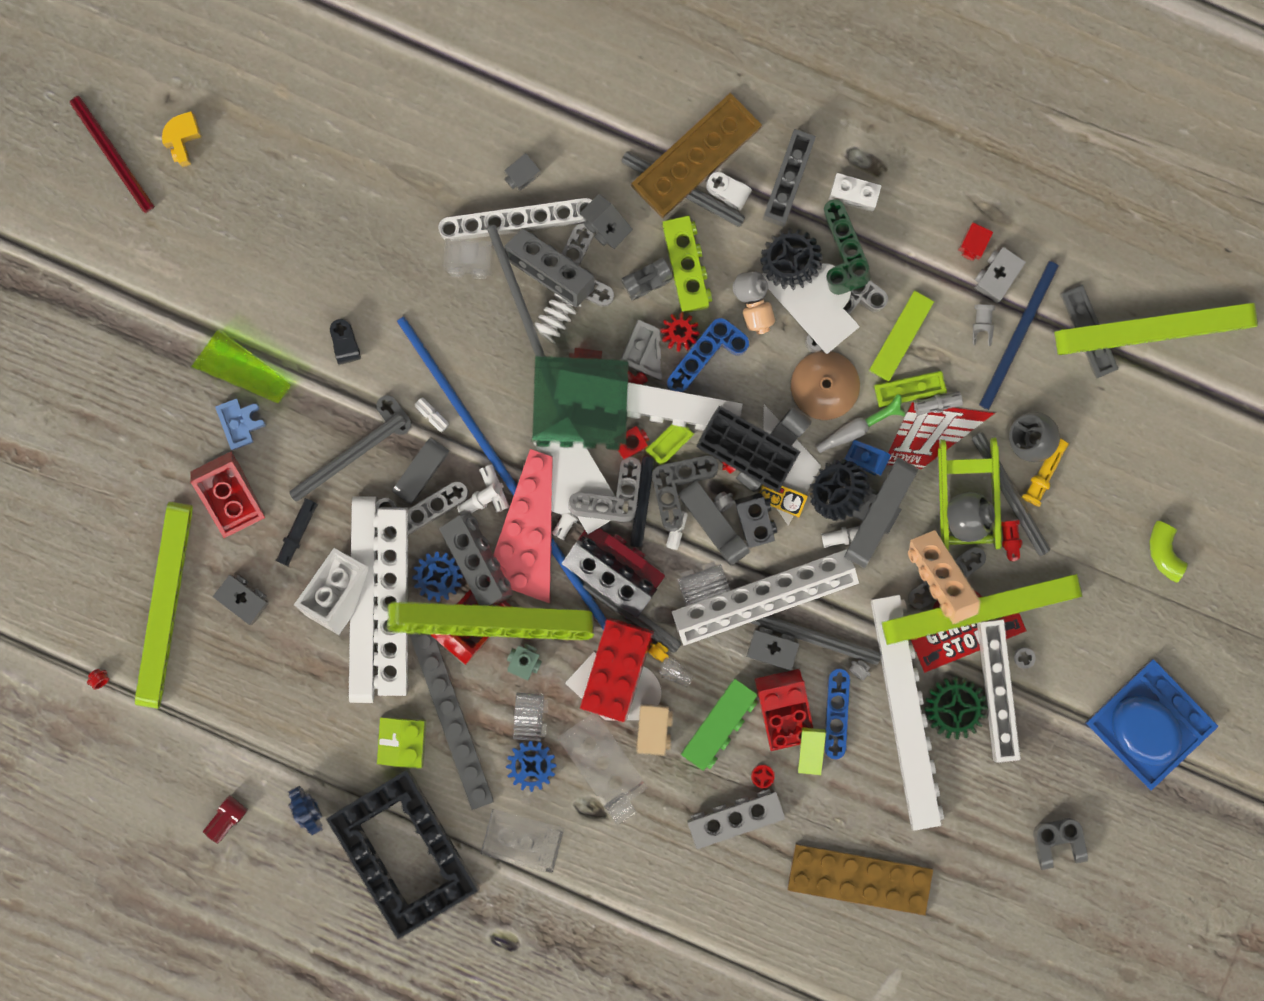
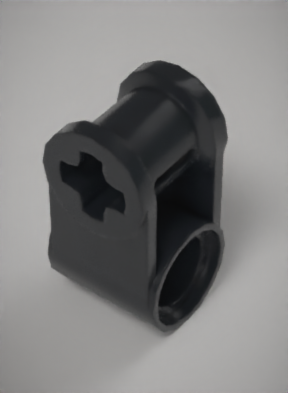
[330,319,361,365]

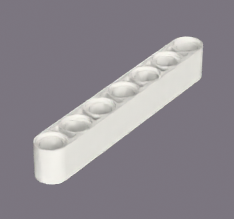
[438,198,592,241]

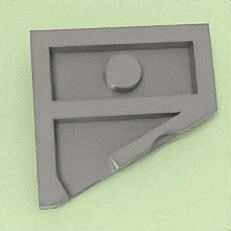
[619,320,662,380]

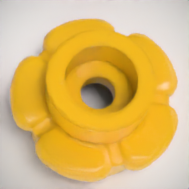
[648,642,669,663]

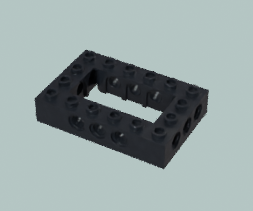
[326,769,480,940]

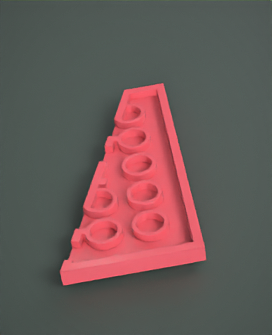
[487,449,553,604]

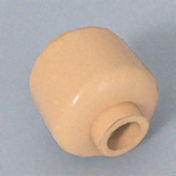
[743,299,775,334]

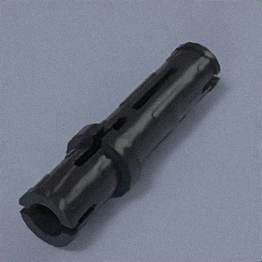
[275,498,318,567]

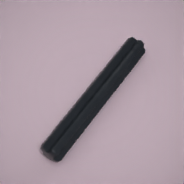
[630,456,655,548]

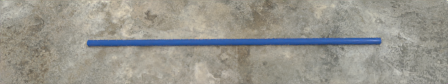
[397,316,607,630]

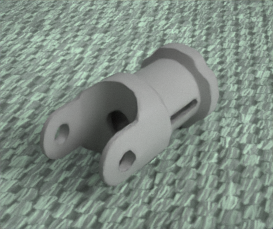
[972,304,995,346]

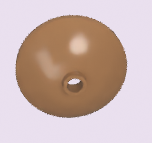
[791,351,860,420]

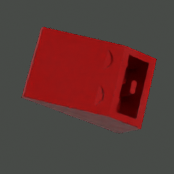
[754,668,813,751]

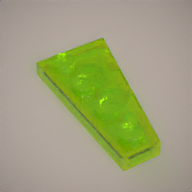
[191,330,293,403]

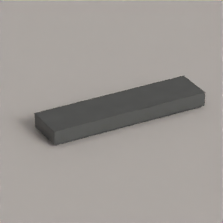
[1060,285,1119,379]

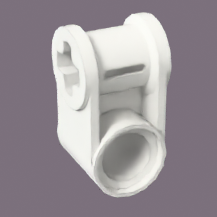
[706,172,752,211]

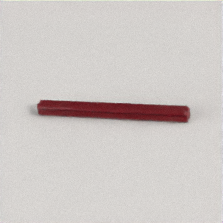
[69,96,154,213]

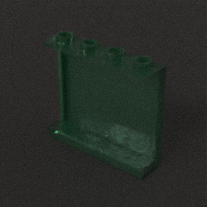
[531,356,629,450]

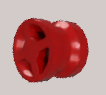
[751,765,775,788]

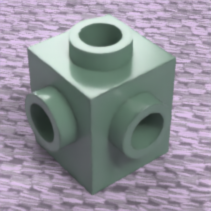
[507,643,542,681]

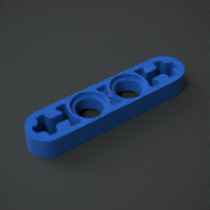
[824,669,850,759]

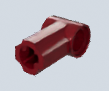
[202,795,248,844]

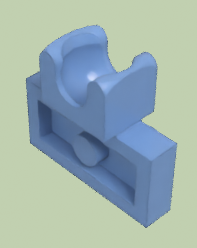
[215,399,266,450]

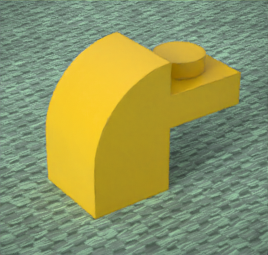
[162,111,202,167]

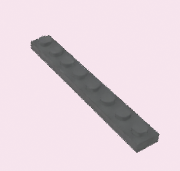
[409,633,494,810]

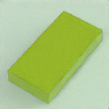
[645,424,694,465]
[798,728,826,775]

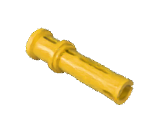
[1022,439,1069,507]

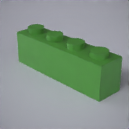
[681,678,758,771]

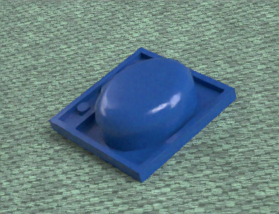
[1085,659,1219,790]

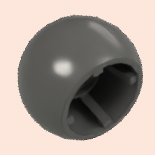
[1009,412,1060,463]
[947,491,995,542]

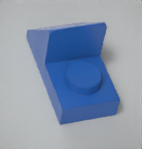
[845,440,891,476]

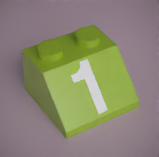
[377,718,427,768]

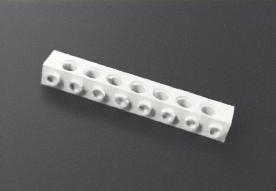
[374,507,408,696]
[672,549,859,645]

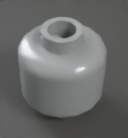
[733,271,768,303]

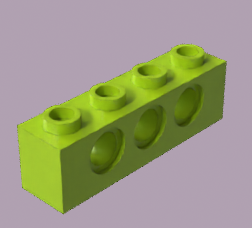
[662,216,712,314]

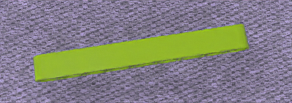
[1054,303,1258,355]
[135,501,193,709]
[881,574,1083,645]
[388,602,594,640]

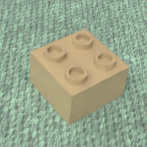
[637,704,673,755]

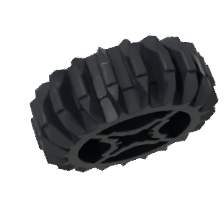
[760,228,823,290]
[808,459,871,522]

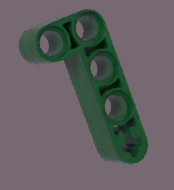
[824,199,871,295]

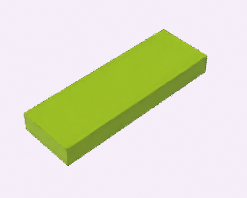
[874,370,947,408]

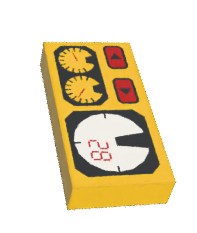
[759,485,808,518]

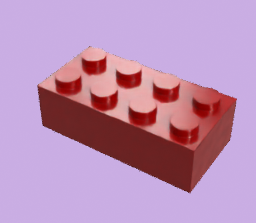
[580,617,654,723]

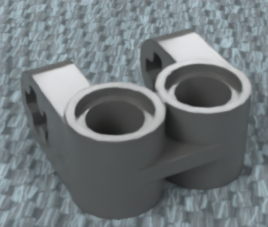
[621,258,672,301]
[1033,818,1088,870]

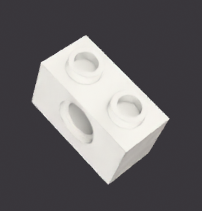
[829,173,882,212]

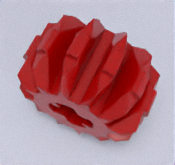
[660,312,700,352]

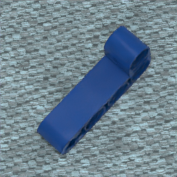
[667,318,749,393]

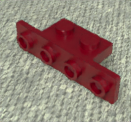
[578,528,665,589]

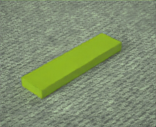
[869,290,934,382]

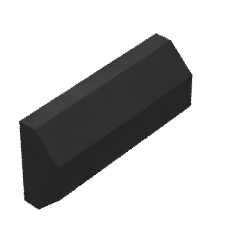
[696,406,801,492]

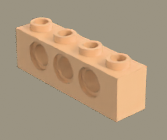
[908,530,980,624]

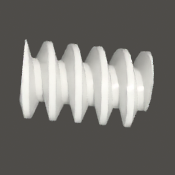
[533,293,581,344]

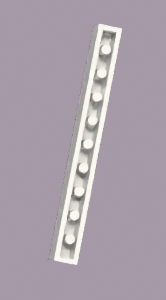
[870,595,944,830]

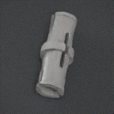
[914,391,963,416]

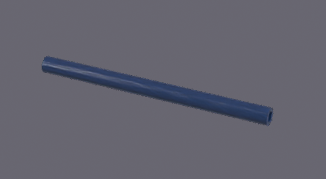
[979,261,1059,410]

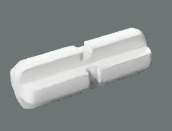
[415,398,449,432]
[666,511,688,550]

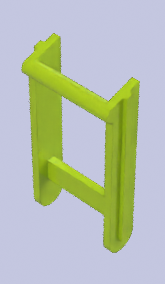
[938,437,1002,551]

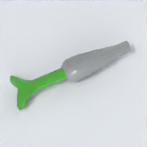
[816,394,905,453]

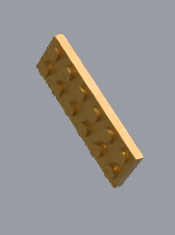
[631,93,762,219]
[787,844,933,916]

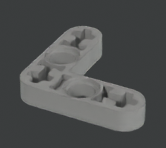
[561,224,614,307]
[568,457,641,522]

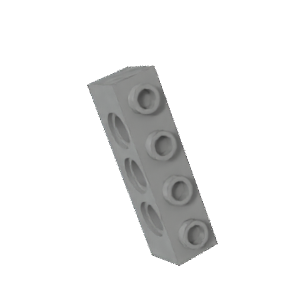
[687,789,785,849]

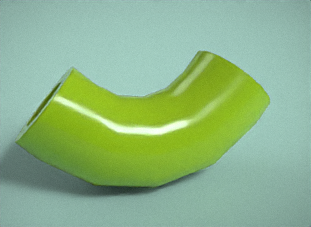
[1149,521,1188,583]

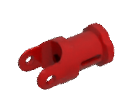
[1001,520,1023,562]

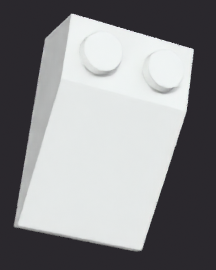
[294,548,369,635]

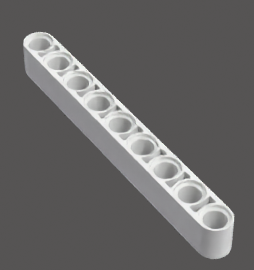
[349,496,377,703]

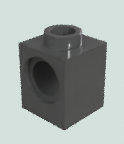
[504,153,541,191]

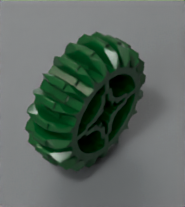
[924,677,988,740]

